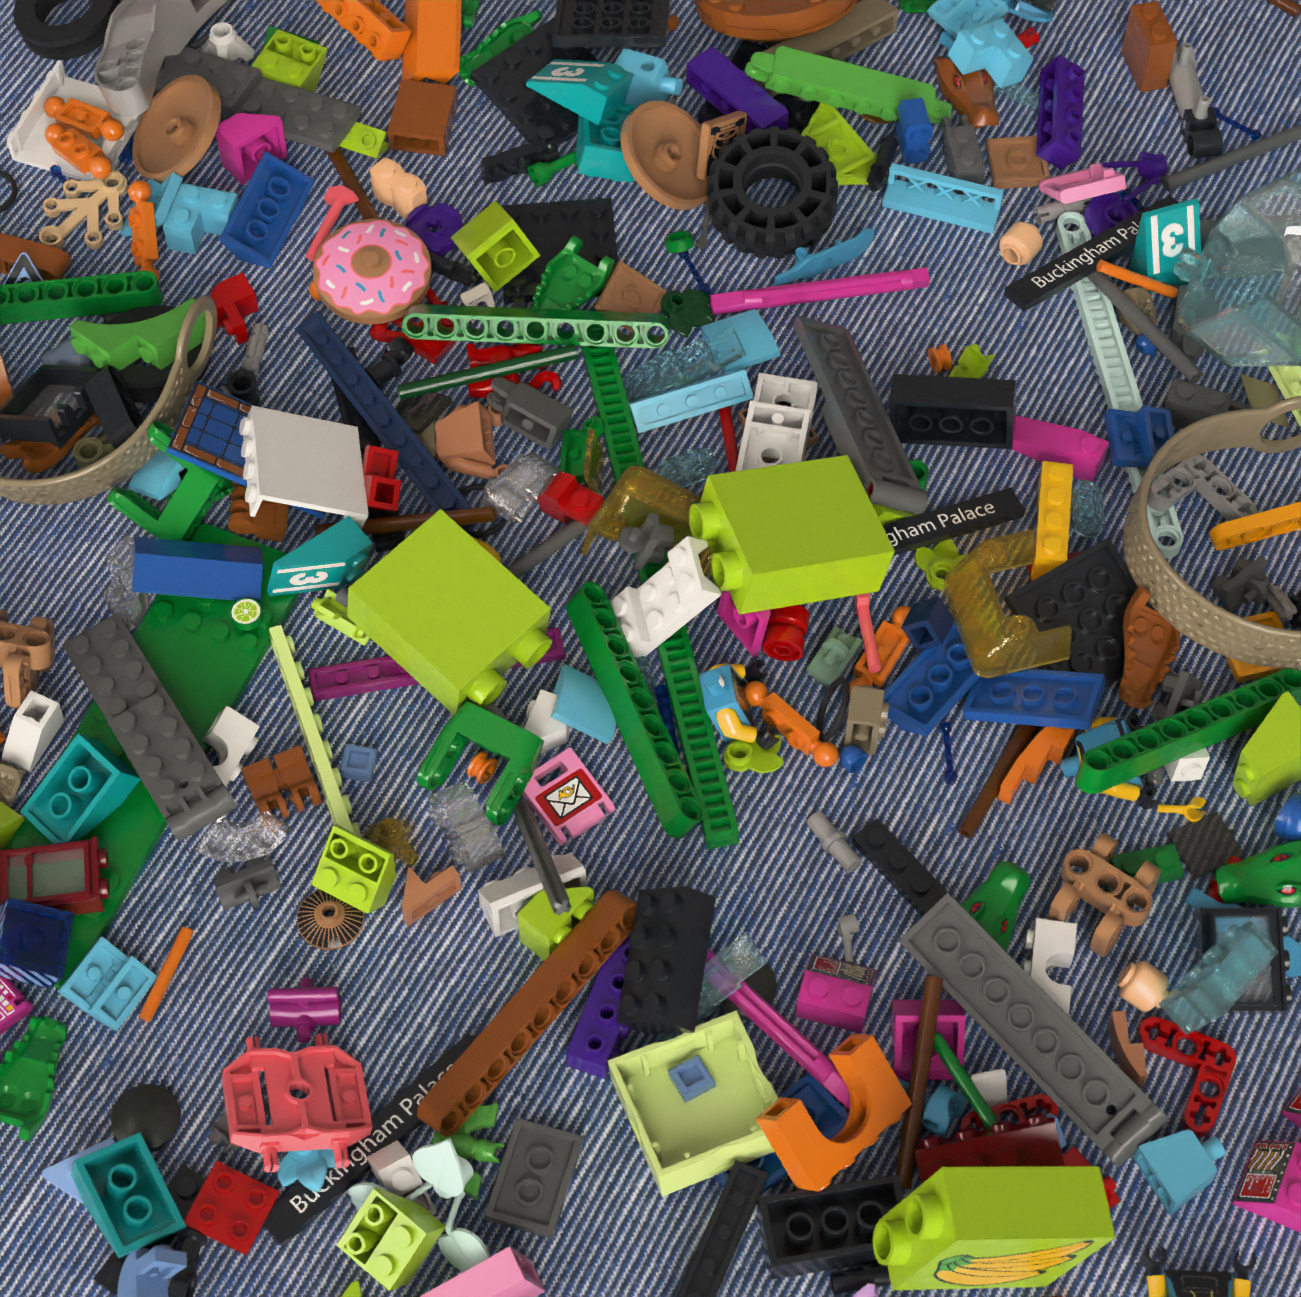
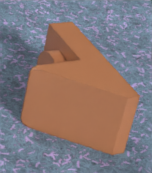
[402,865,462,927]

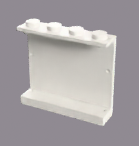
[7,60,143,181]
[239,405,369,529]

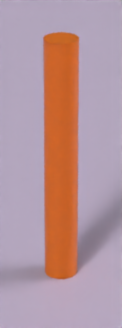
[1096,260,1178,299]
[139,927,194,1022]

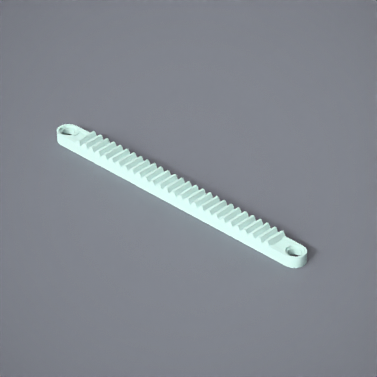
[1056,211,1183,558]

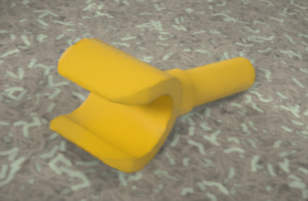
[1158,797,1206,822]

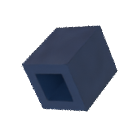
[901,596,955,651]

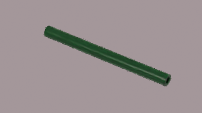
[397,344,578,400]

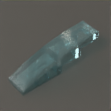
[622,327,746,401]
[651,933,767,1042]

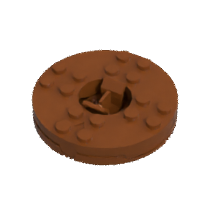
[695,0,858,42]

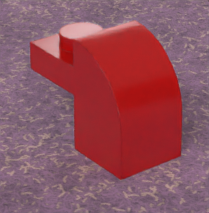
[210,272,259,345]
[362,445,402,512]
[538,472,604,526]

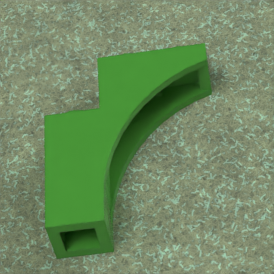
[69,298,206,371]

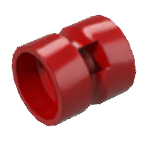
[762,605,810,662]

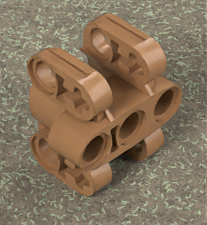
[0,609,55,709]
[1047,832,1162,958]

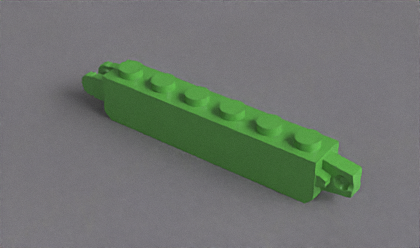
[745,46,952,124]

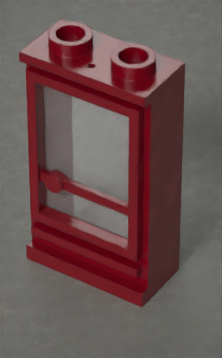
[0,836,110,924]

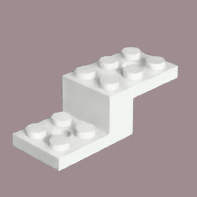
[735,373,818,471]

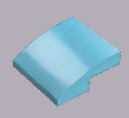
[927,0,1009,38]
[120,172,183,237]
[701,309,780,373]
[129,449,185,501]
[550,664,616,744]
[57,936,158,1031]

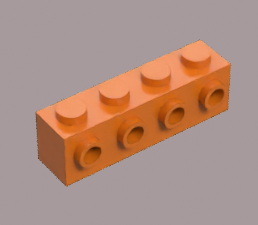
[315,0,412,61]

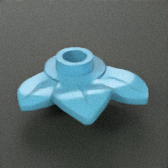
[277,1149,343,1192]

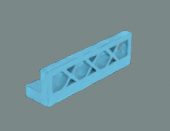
[882,163,1004,234]
[628,368,754,433]

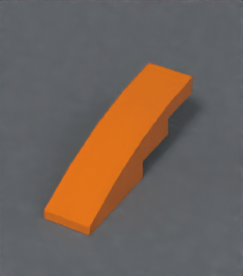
[998,727,1078,805]

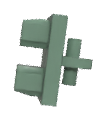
[807,626,863,688]

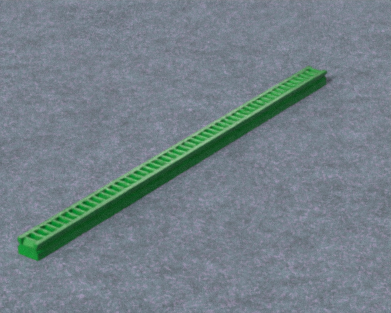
[580,324,740,850]

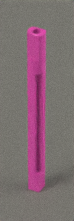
[710,268,930,315]
[704,948,850,1111]

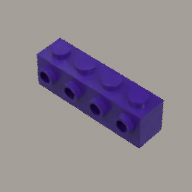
[686,46,789,134]
[1036,55,1085,170]
[566,938,632,1079]

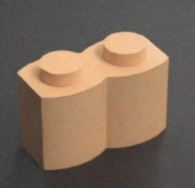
[370,158,427,219]

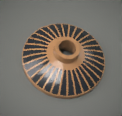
[297,890,364,950]

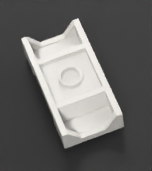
[609,536,721,660]

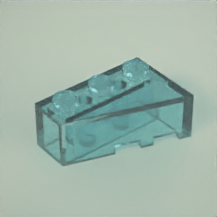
[1158,920,1279,1035]

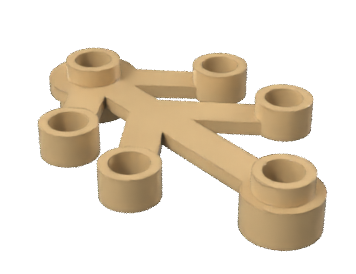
[39,170,128,250]

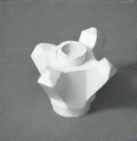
[201,22,254,61]

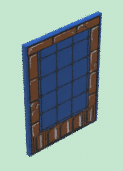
[166,380,326,519]

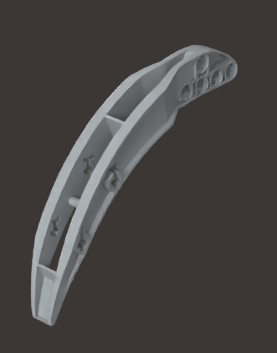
[94,0,228,116]

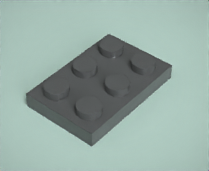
[484,1118,584,1239]

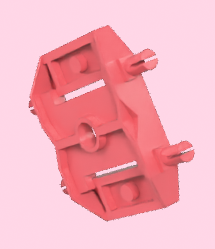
[221,1033,373,1173]

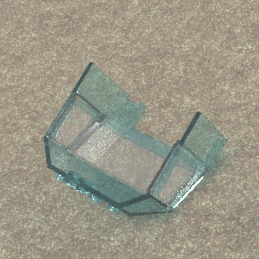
[1173,168,1301,368]

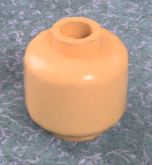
[999,222,1043,265]
[1117,961,1170,1012]

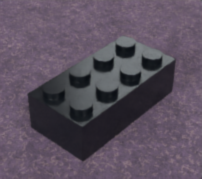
[889,374,1016,449]
[617,886,716,1034]
[756,1174,904,1280]

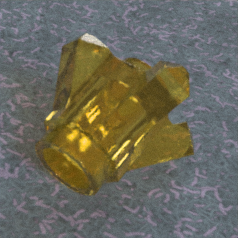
[363,818,419,867]

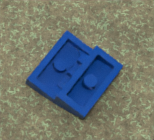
[1104,406,1174,467]

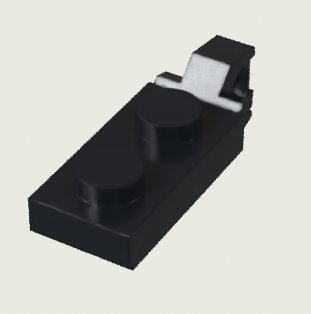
[481,141,560,185]

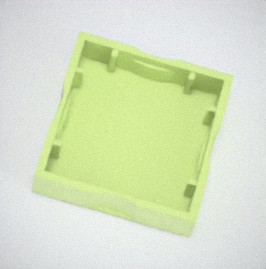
[607,1011,778,1197]

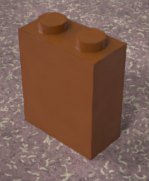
[1121,0,1177,93]
[388,79,458,156]

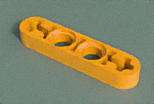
[1209,501,1301,551]

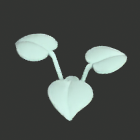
[348,1138,491,1272]

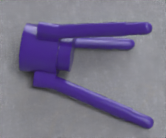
[1102,152,1167,202]

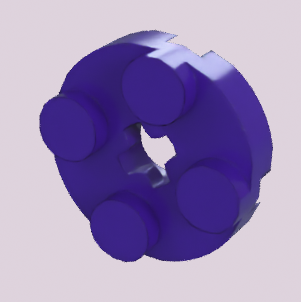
[1083,192,1139,238]
[406,203,463,257]

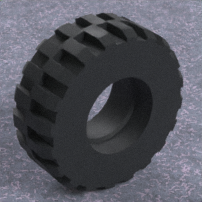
[707,126,838,259]

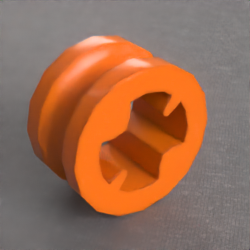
[928,344,952,374]
[467,751,498,784]

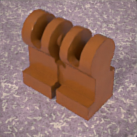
[228,481,289,542]
[241,745,322,826]

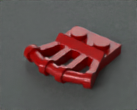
[369,286,471,365]

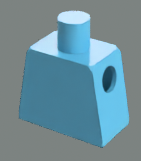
[614,49,683,108]
[1133,1130,1225,1215]

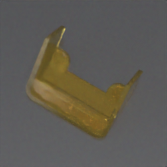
[581,466,712,581]
[944,529,1072,678]

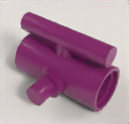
[267,978,342,1043]

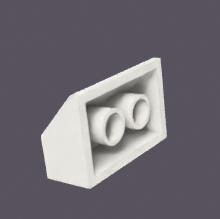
[478,852,587,937]

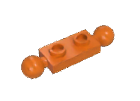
[44,96,124,141]
[45,123,112,179]
[128,180,160,282]
[849,606,911,697]
[745,681,839,768]

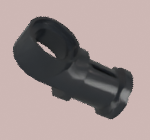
[364,337,414,390]
[168,1228,208,1297]

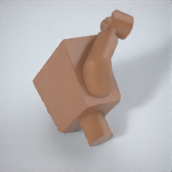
[434,401,511,488]

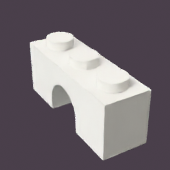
[202,706,260,786]
[1023,918,1077,1016]

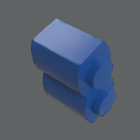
[895,98,933,164]

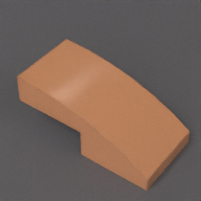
[1107,1011,1147,1089]

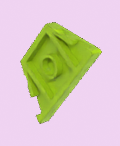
[801,103,889,185]

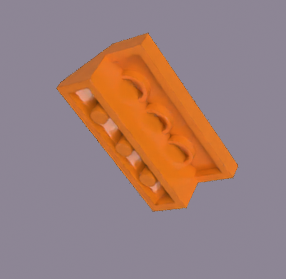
[402,0,462,84]

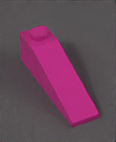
[1012,416,1109,485]

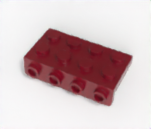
[914,1113,1065,1184]

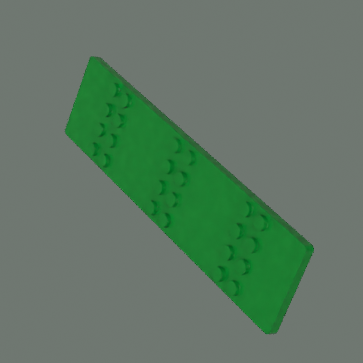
[0,524,300,989]

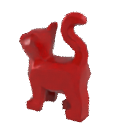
[467,343,562,398]

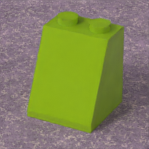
[450,200,541,293]
[1233,691,1301,807]

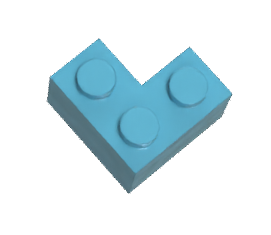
[948,18,1034,88]
[163,183,238,255]

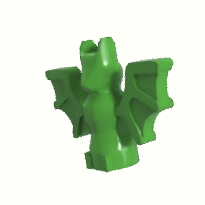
[432,1103,504,1200]

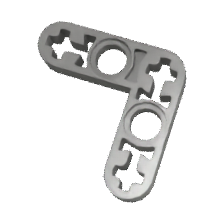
[1147,454,1257,521]

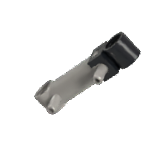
[1169,42,1223,159]

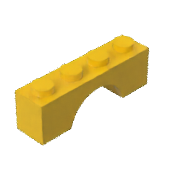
[1031,461,1073,581]

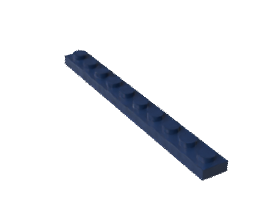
[295,311,475,531]

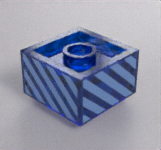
[0,897,74,988]

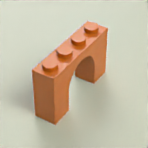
[756,1034,912,1191]

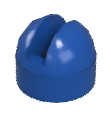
[1136,333,1156,356]
[840,745,868,773]

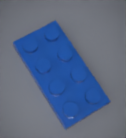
[962,666,1106,730]

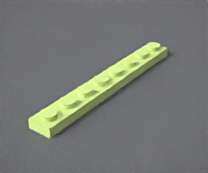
[269,625,361,836]

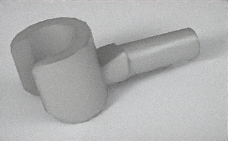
[837,914,859,963]

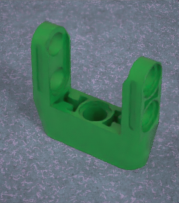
[106,421,227,541]
[417,701,544,826]

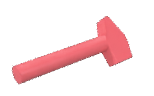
[306,185,359,261]
[854,593,881,673]

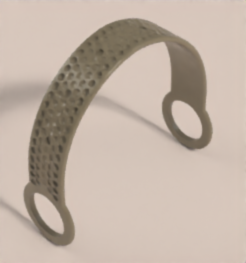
[0,295,217,505]
[1123,396,1301,668]

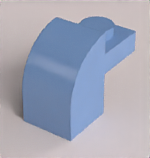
[117,1245,187,1297]

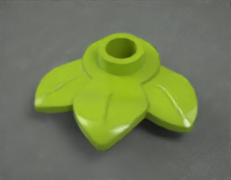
[915,539,978,591]
[724,734,784,773]

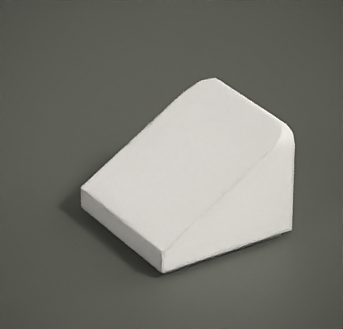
[970,1069,1007,1111]

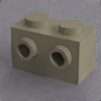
[844,685,889,755]

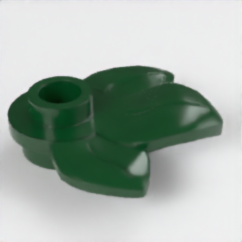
[660,289,715,338]

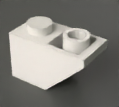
[520,689,573,754]
[2,690,65,772]
[366,1140,437,1215]

